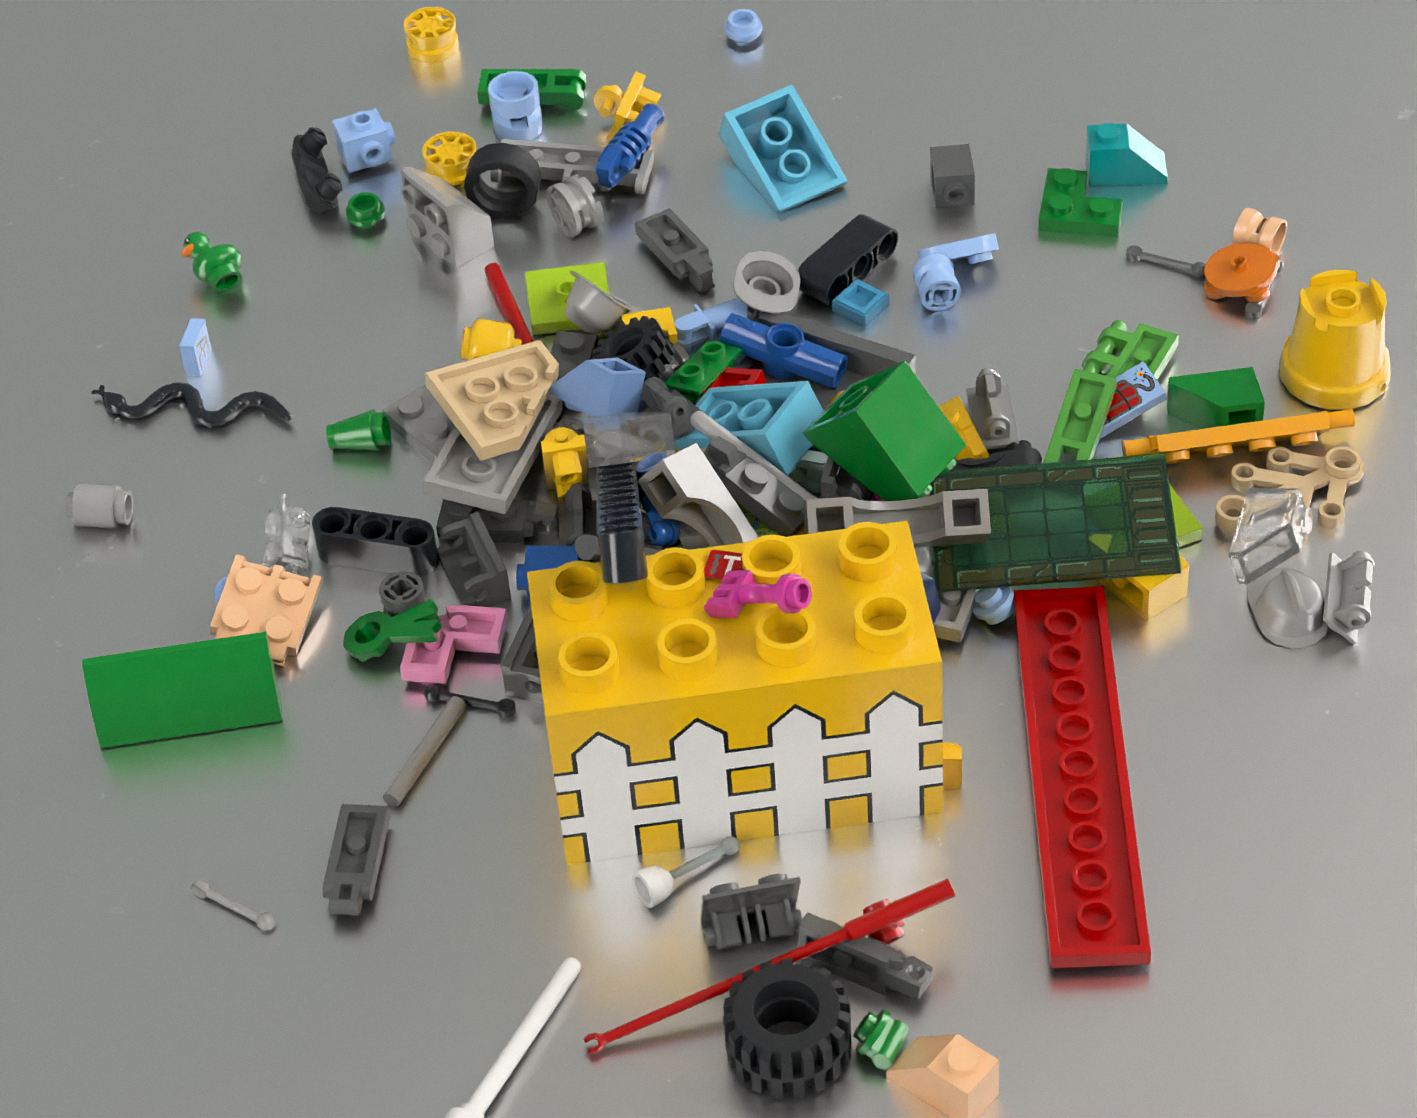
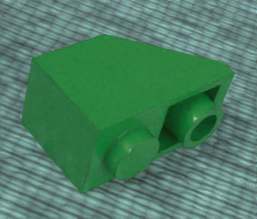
[1167,367,1265,429]

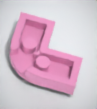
[400,605,508,684]

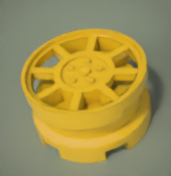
[404,7,459,62]
[422,131,477,188]

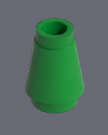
[326,409,391,451]

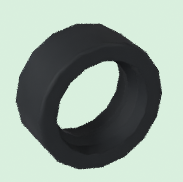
[464,143,542,218]

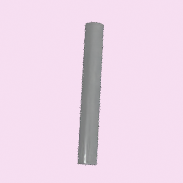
[383,696,467,807]

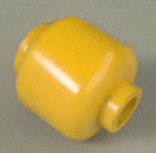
[460,318,522,361]

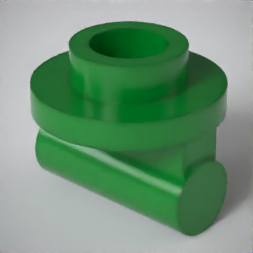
[853,1009,909,1069]

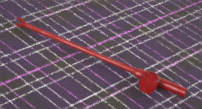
[583,878,955,1055]

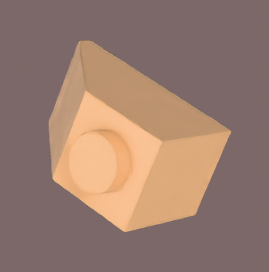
[886,1034,999,1118]

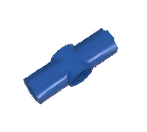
[719,313,849,389]

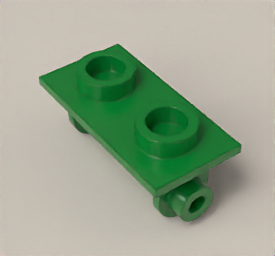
[665,341,743,405]

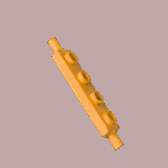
[1122,408,1355,464]

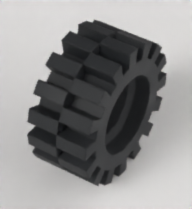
[592,316,675,381]

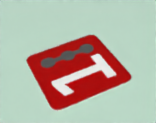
[704,549,743,580]

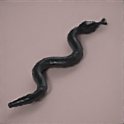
[91,382,292,428]

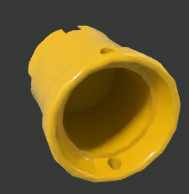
[1279,270,1391,410]

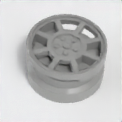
[547,174,603,237]

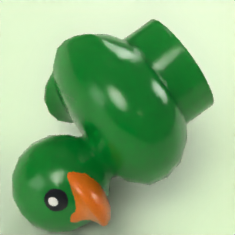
[181,232,242,292]

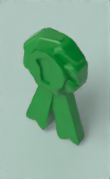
[343,599,443,662]

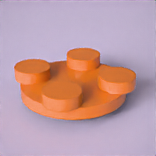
[1204,242,1280,302]

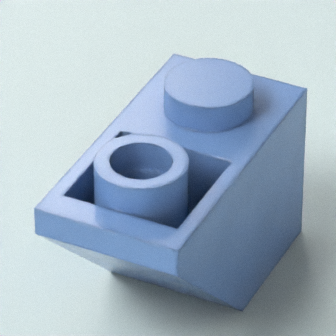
[549,357,646,427]

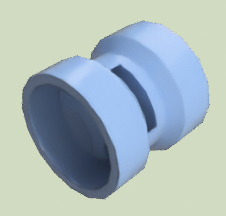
[912,254,961,311]

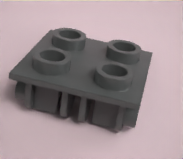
[700,873,802,950]

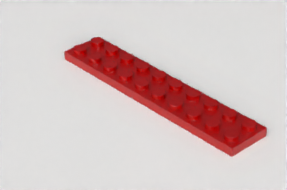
[1013,586,1151,968]

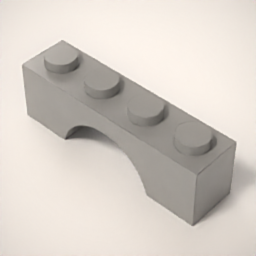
[637,443,758,547]
[803,489,991,547]

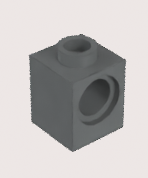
[930,144,975,208]

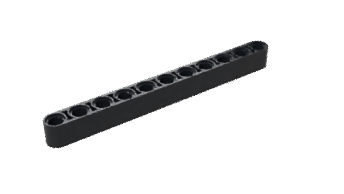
[596,456,648,583]

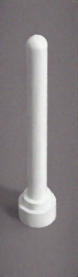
[444,957,581,1118]

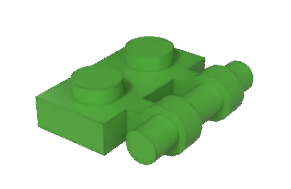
[1082,320,1179,380]

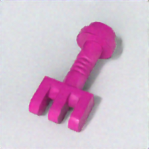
[704,570,812,618]

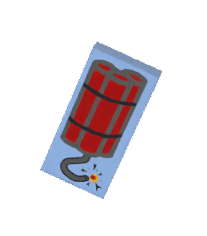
[1100,361,1167,439]

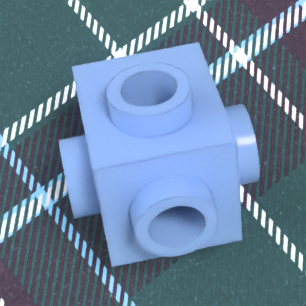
[332,108,395,173]

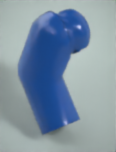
[640,495,681,546]

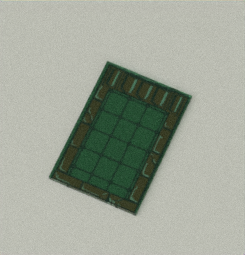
[929,454,1181,592]

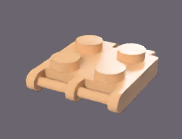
[210,554,322,666]

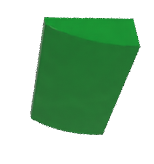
[82,632,282,748]

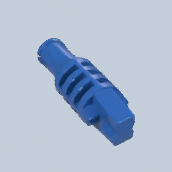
[595,103,665,188]

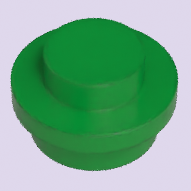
[346,192,385,228]

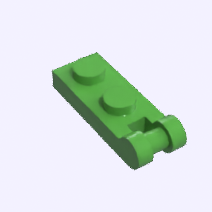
[1041,369,1117,486]

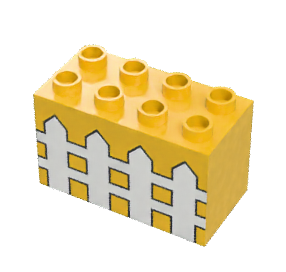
[527,520,943,865]

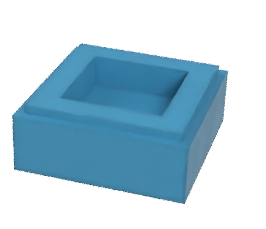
[832,279,889,327]

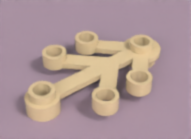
[1215,446,1364,546]

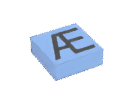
[179,318,211,377]

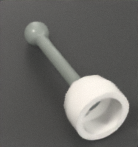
[632,836,740,908]

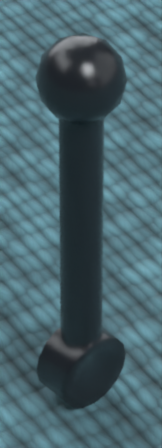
[424,685,516,718]

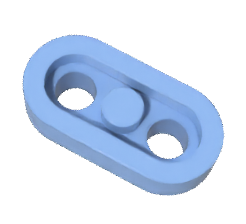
[917,233,999,268]

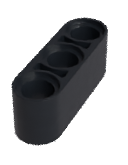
[798,214,899,306]
[312,507,439,577]

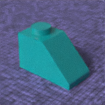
[1086,123,1168,187]

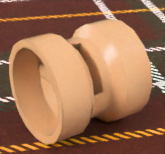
[1233,207,1287,254]

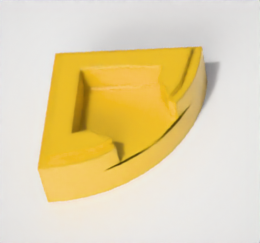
[943,742,962,789]

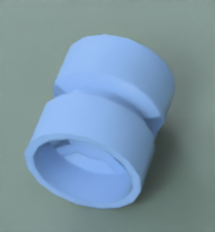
[488,71,543,141]

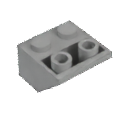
[401,166,495,268]

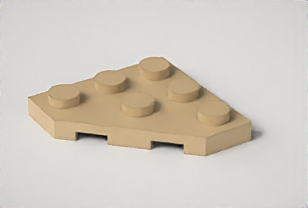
[426,340,559,461]

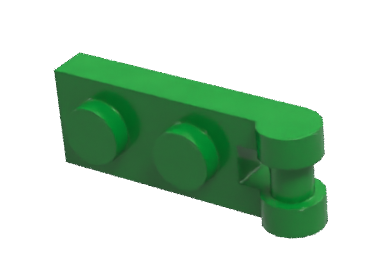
[477,69,587,110]

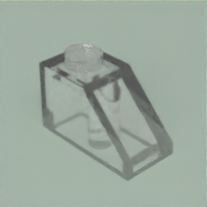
[1228,488,1313,585]

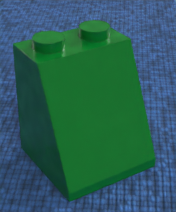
[803,361,966,501]

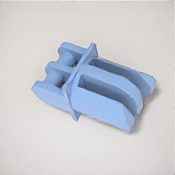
[675,298,748,357]

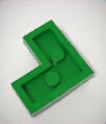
[1038,168,1123,237]

